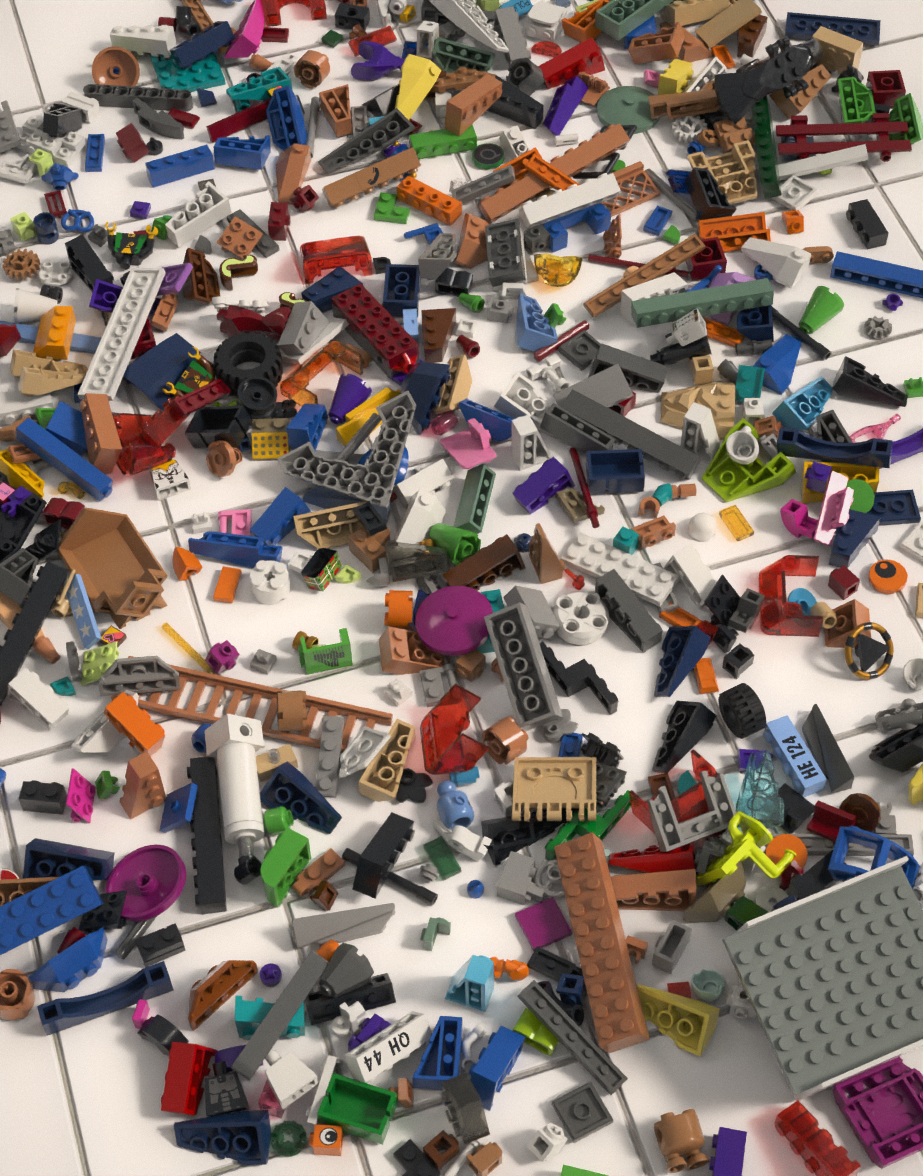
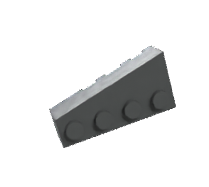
[595,569,663,653]

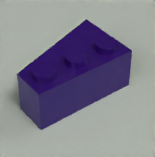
[512,456,575,515]

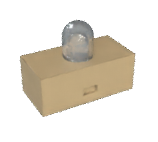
[256,743,298,782]

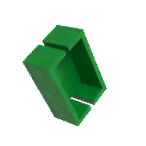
[317,1073,398,1145]

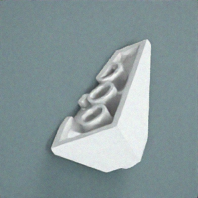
[494,372,558,439]

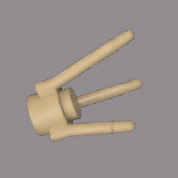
[51,569,76,618]

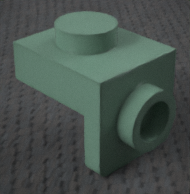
[420,917,451,951]

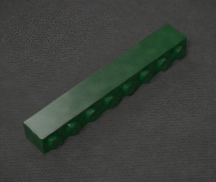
[752,95,782,199]

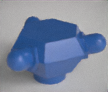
[41,163,79,190]

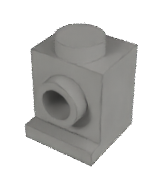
[487,296,514,323]

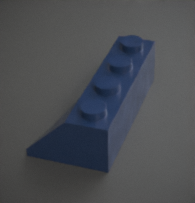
[170,21,236,69]
[23,838,115,881]

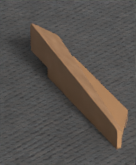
[648,90,720,120]

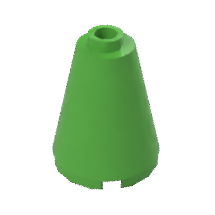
[799,286,844,334]
[429,523,481,566]

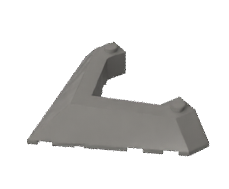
[277,391,416,509]

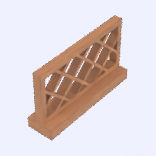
[601,161,661,217]

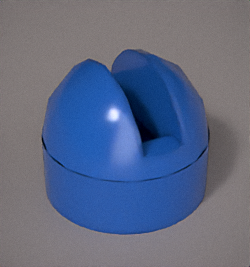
[467,880,484,899]

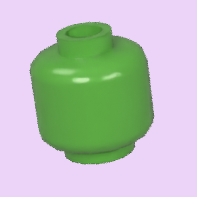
[263,806,294,836]

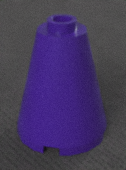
[328,373,372,425]

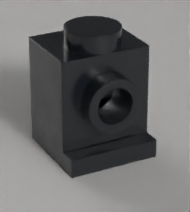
[722,643,755,679]

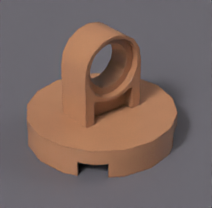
[206,440,243,478]

